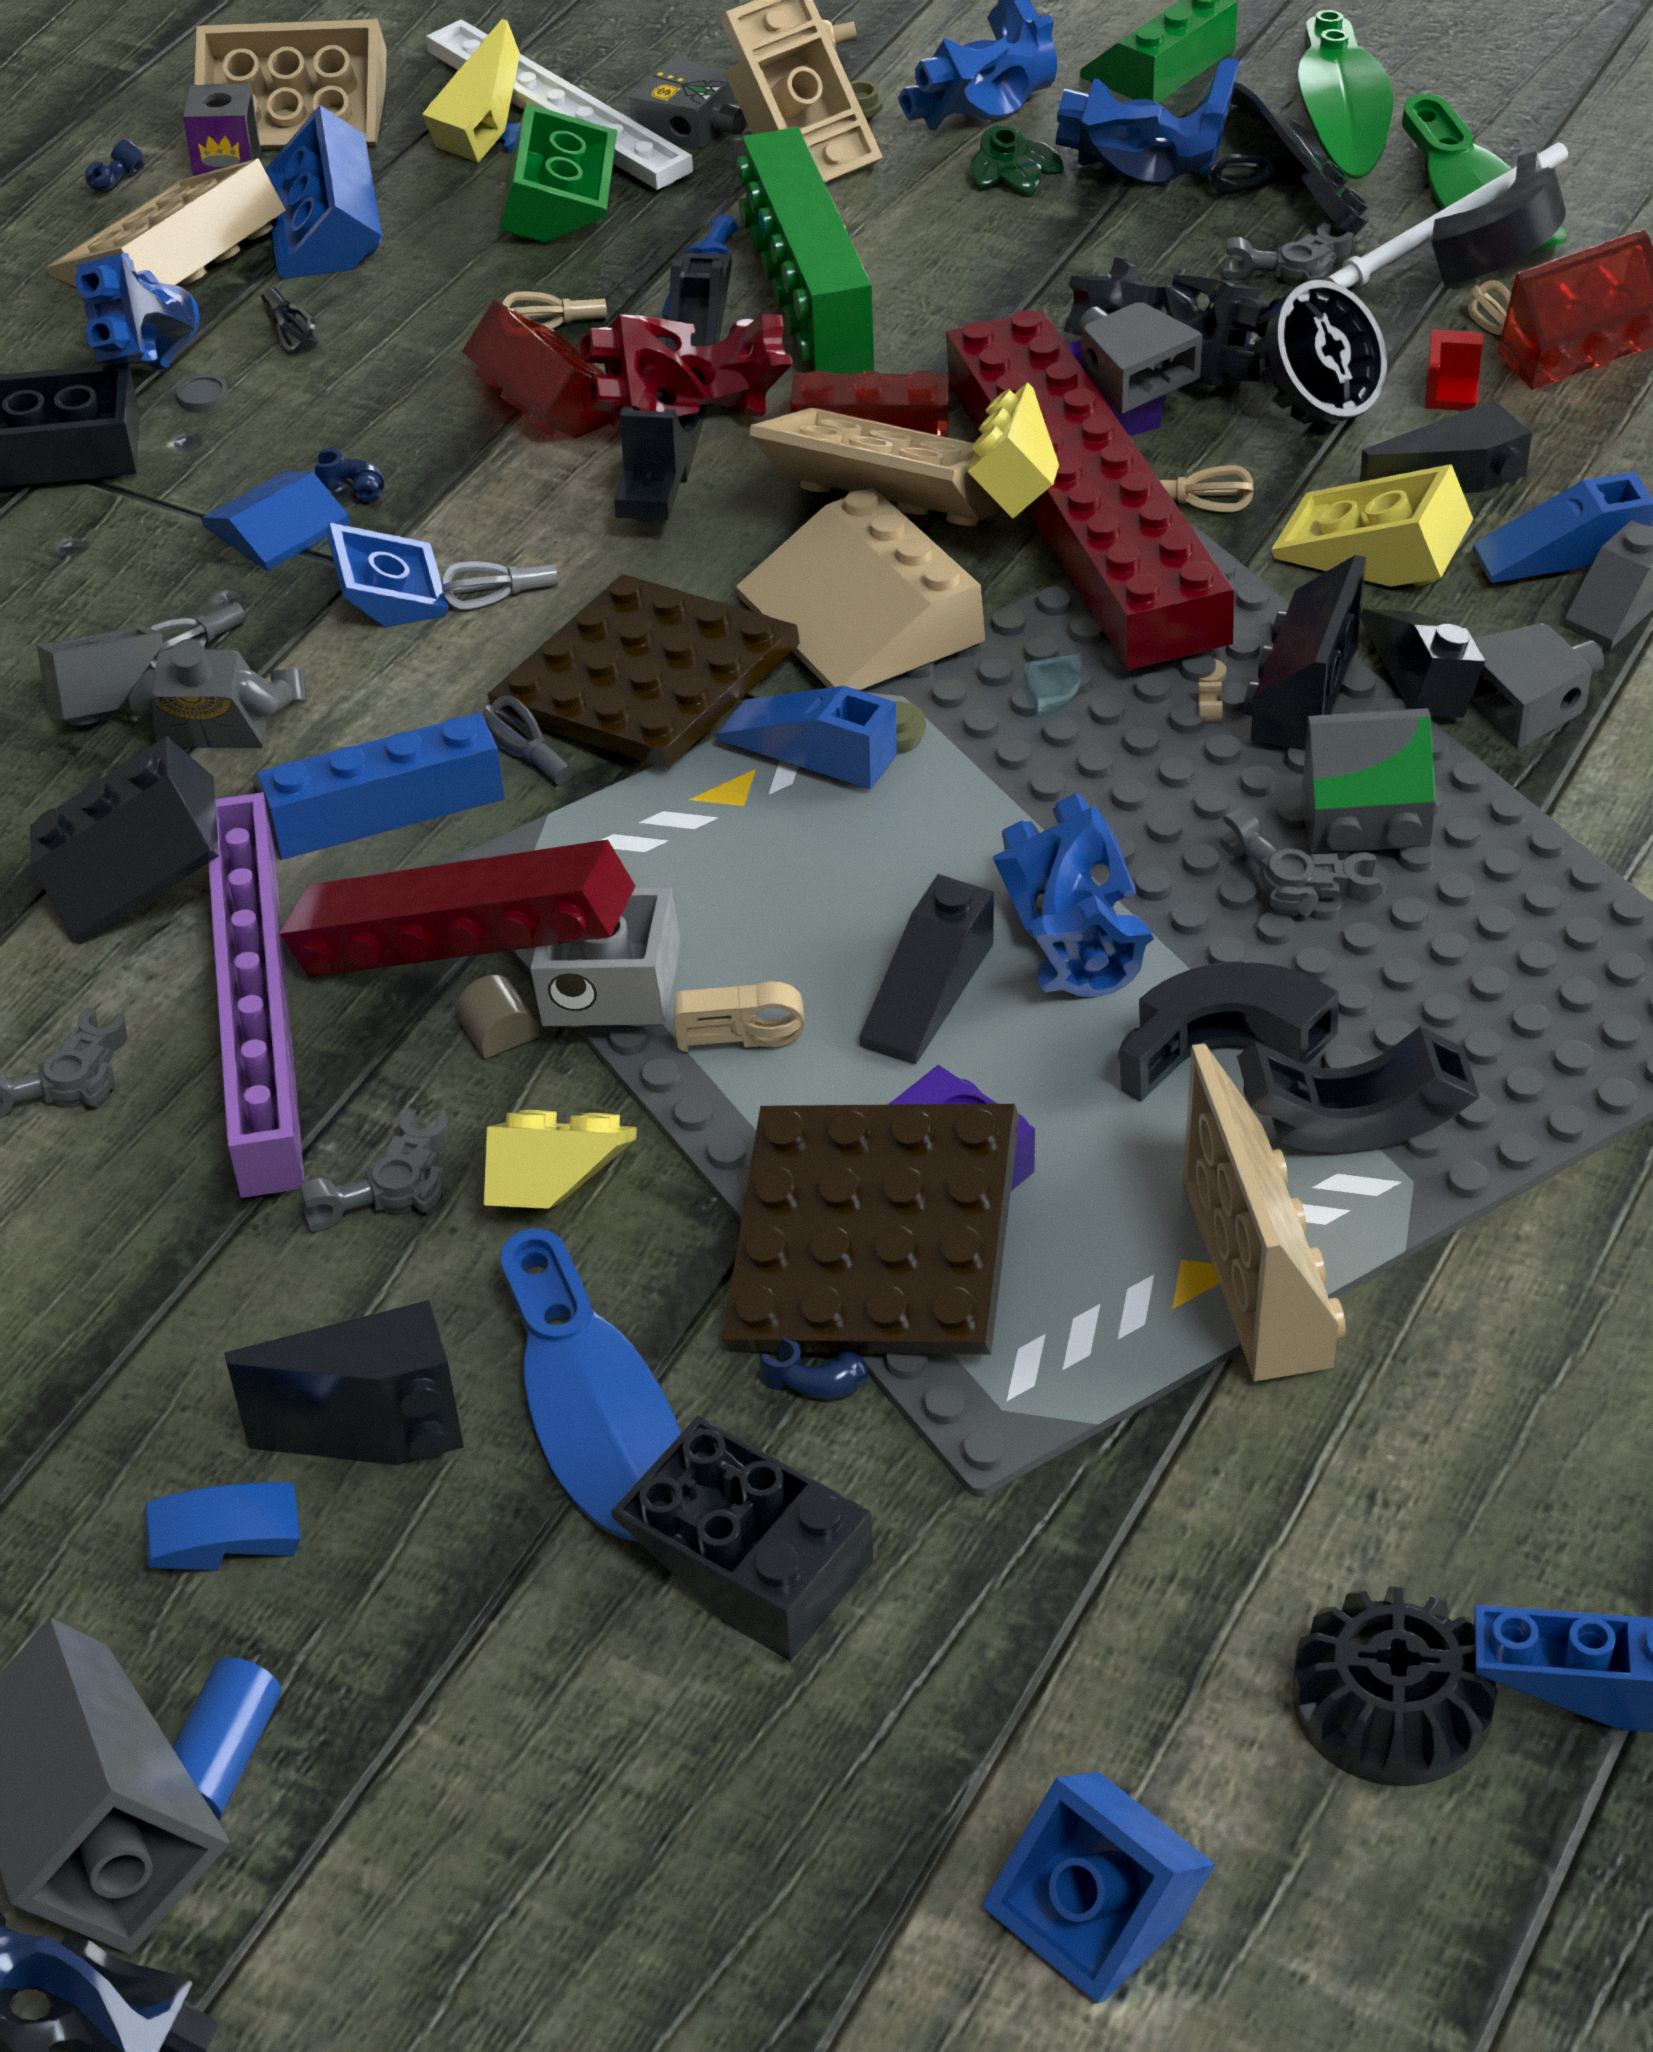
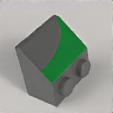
[1301,708,1436,854]

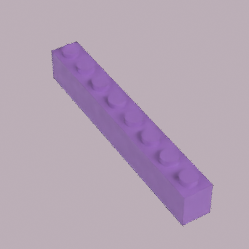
[209,792,305,1198]

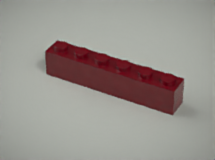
[279,839,636,977]

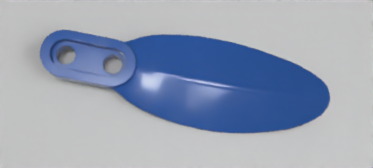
[500,1228,681,1542]

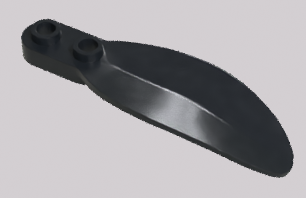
[1231,82,1369,236]

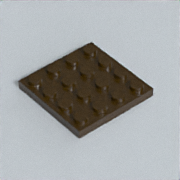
[487,574,800,769]
[722,1103,1020,1355]

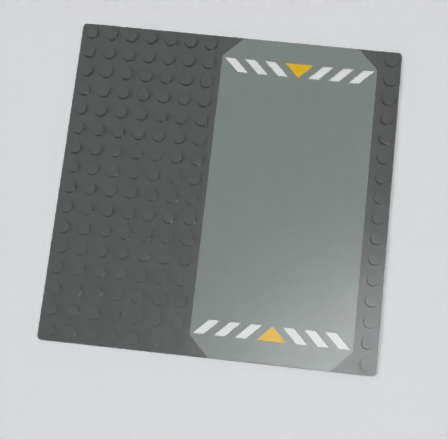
[444,525,1653,1497]

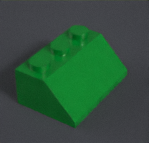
[1080,0,1238,103]
[499,103,617,242]

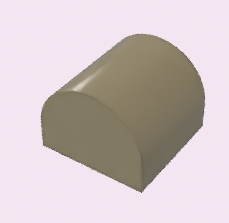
[457,975,540,1059]

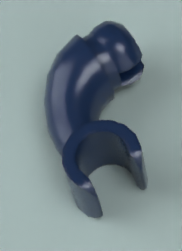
[85,139,145,192]
[315,448,384,502]
[759,1337,868,1400]

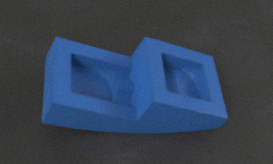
[143,1482,300,1570]

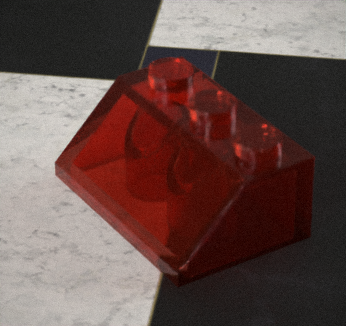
[1497,229,1653,390]
[462,300,612,439]
[790,371,952,438]

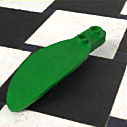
[1298,10,1394,179]
[1401,94,1567,250]

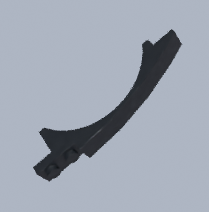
[614,253,732,522]

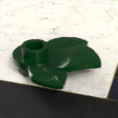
[970,126,1064,197]

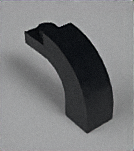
[1431,151,1566,286]
[1118,962,1339,1102]
[1237,1026,1480,1153]

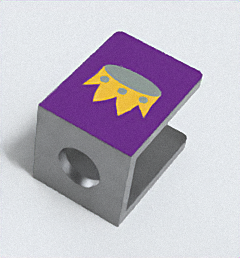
[183,83,262,176]

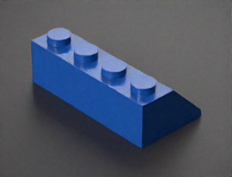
[265,105,382,279]
[252,712,505,860]

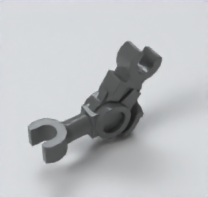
[1223,222,1353,286]
[1220,807,1381,917]
[0,1007,127,1118]
[299,1109,449,1231]

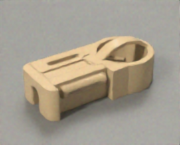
[674,981,804,1052]

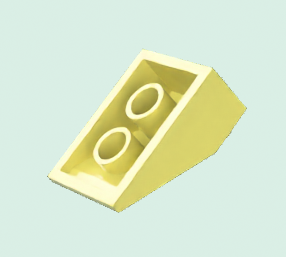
[1271,464,1473,587]

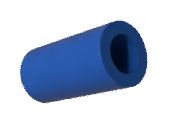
[172,1657,282,1821]

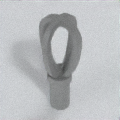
[442,561,558,610]

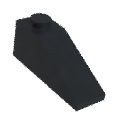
[1359,400,1532,493]
[1361,608,1486,718]
[860,874,994,1064]

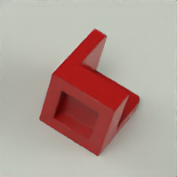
[1425,330,1483,411]

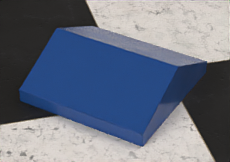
[202,471,350,571]
[326,523,449,627]

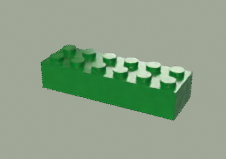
[736,127,875,381]

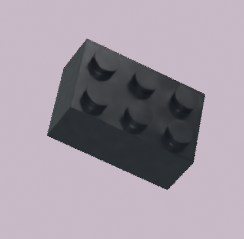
[0,362,140,489]

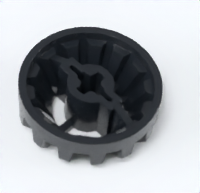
[1254,280,1387,427]
[1292,1586,1498,1786]

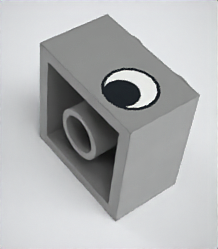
[530,887,681,1027]

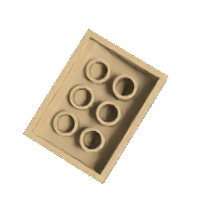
[194,19,387,150]
[45,158,286,287]
[749,408,998,526]
[736,487,985,690]
[1183,1043,1346,1382]

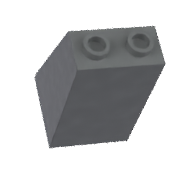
[0,1617,230,1954]

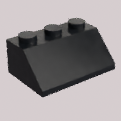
[1244,555,1366,750]
[30,736,219,944]

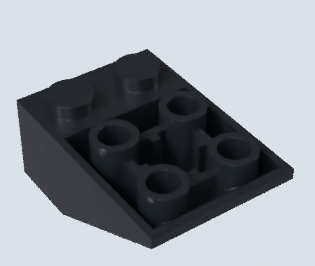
[611,1415,874,1662]

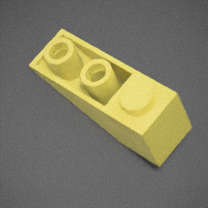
[422,19,520,163]
[968,382,1059,518]

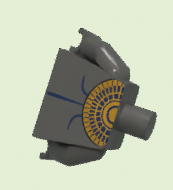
[129,639,306,748]

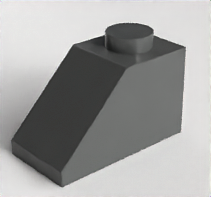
[1563,520,1653,649]
[36,626,163,725]

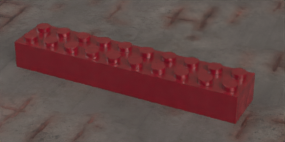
[946,309,1234,670]

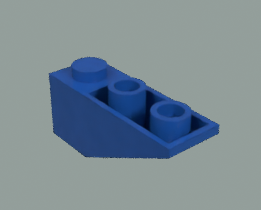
[1472,471,1653,583]
[717,686,897,789]
[1474,1605,1653,1732]

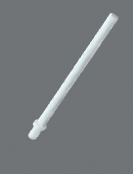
[1325,142,1568,289]

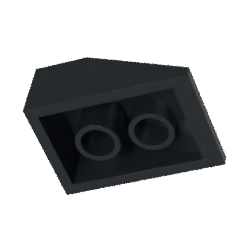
[224,1300,464,1465]

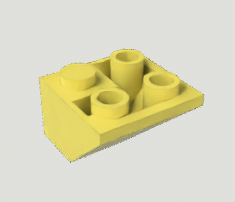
[484,1110,637,1209]

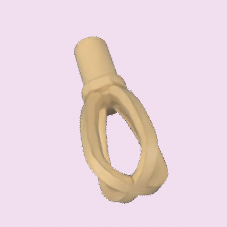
[1468,280,1543,362]
[501,291,607,336]
[1160,465,1253,513]

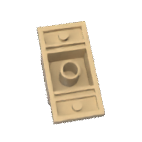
[719,0,883,184]

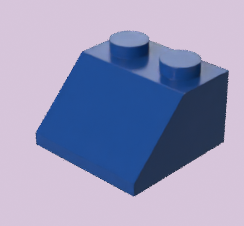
[981,1771,1216,2004]

